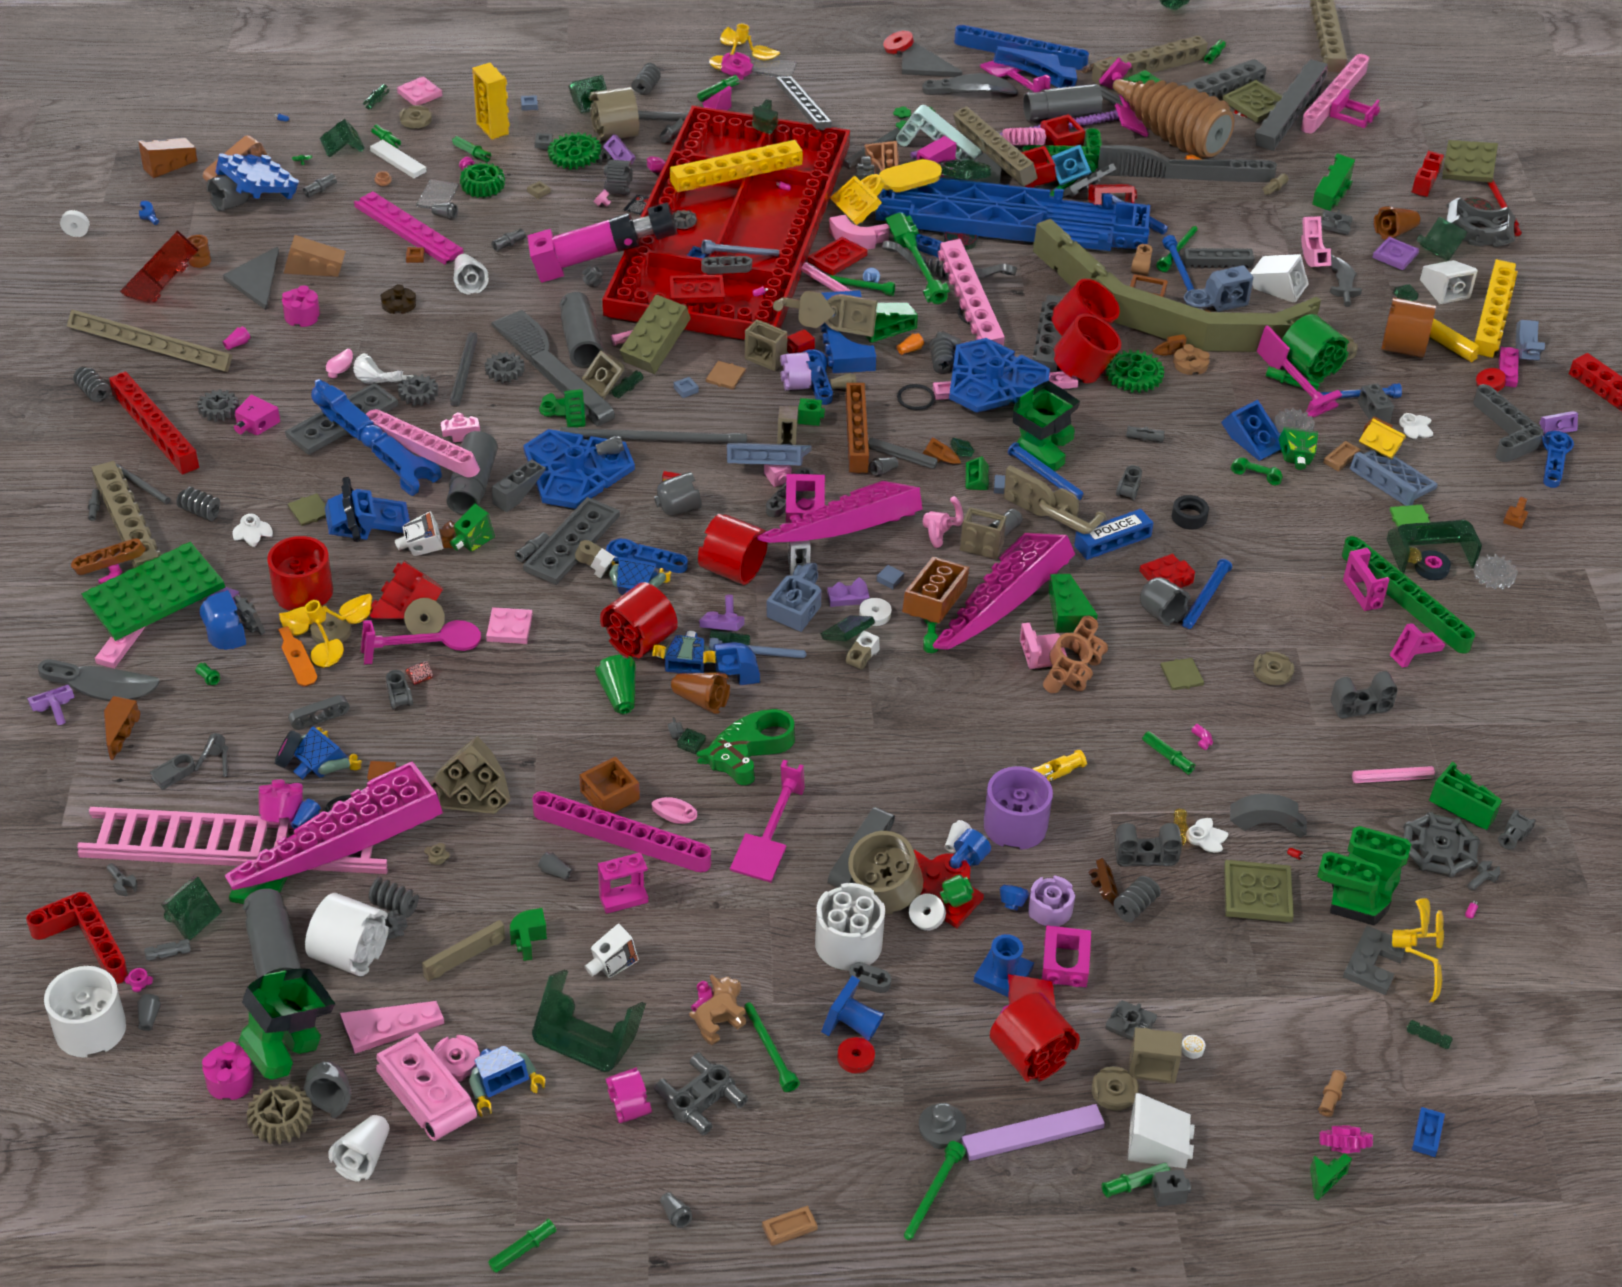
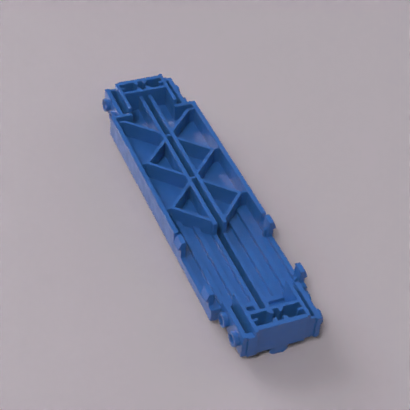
[875,178,1150,251]

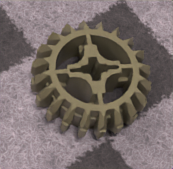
[246,1082,313,1145]

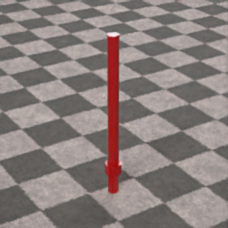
[1487,180,1522,236]

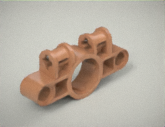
[1043,616,1108,694]

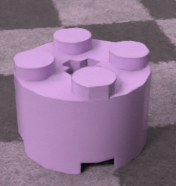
[780,352,811,390]
[1028,876,1075,927]

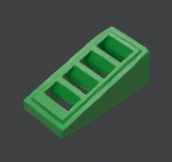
[564,389,586,428]

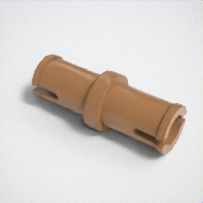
[1318,1070,1347,1117]

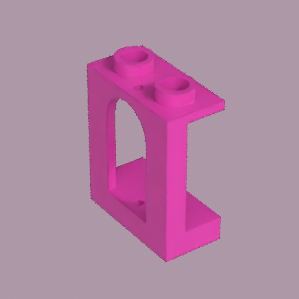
[1329,88,1380,128]
[786,474,825,523]
[1343,548,1390,611]
[598,852,648,914]
[1041,925,1091,987]

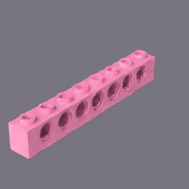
[938,239,1005,346]

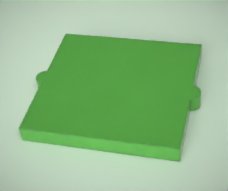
[1390,505,1432,531]

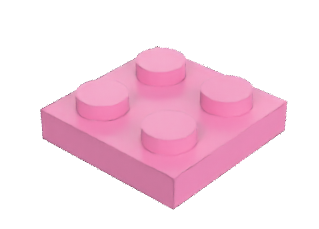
[397,76,442,105]
[486,607,533,644]

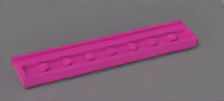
[354,191,463,265]

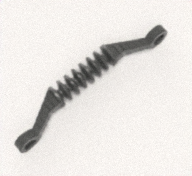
[882,241,1017,279]

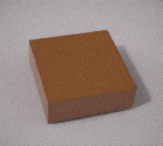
[406,247,425,263]

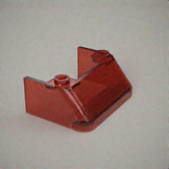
[120,230,199,303]

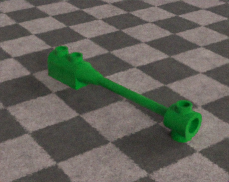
[885,213,950,304]

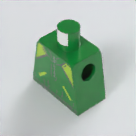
[1278,427,1318,470]
[450,504,495,551]

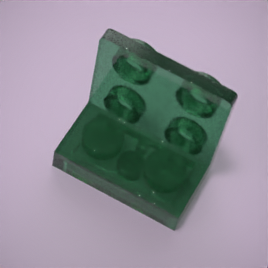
[320,119,365,157]
[1416,217,1467,261]

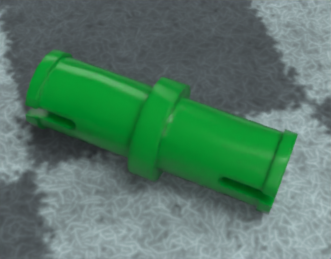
[1204,39,1226,64]
[371,124,401,148]

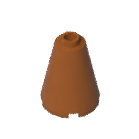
[1374,206,1420,240]
[671,672,730,714]

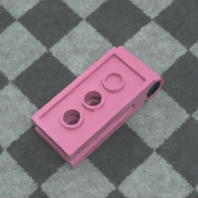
[376,1033,477,1141]

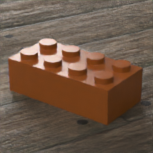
[902,557,970,623]

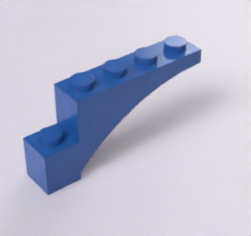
[993,46,1077,88]

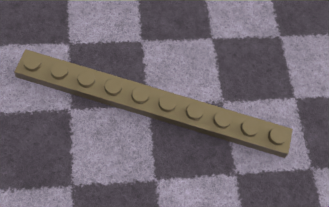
[67,309,233,372]

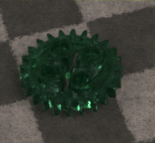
[938,159,991,179]

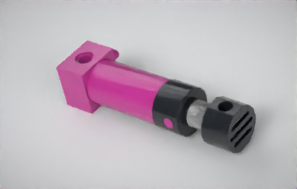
[527,202,677,283]

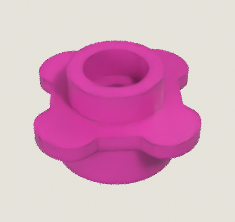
[125,968,153,992]

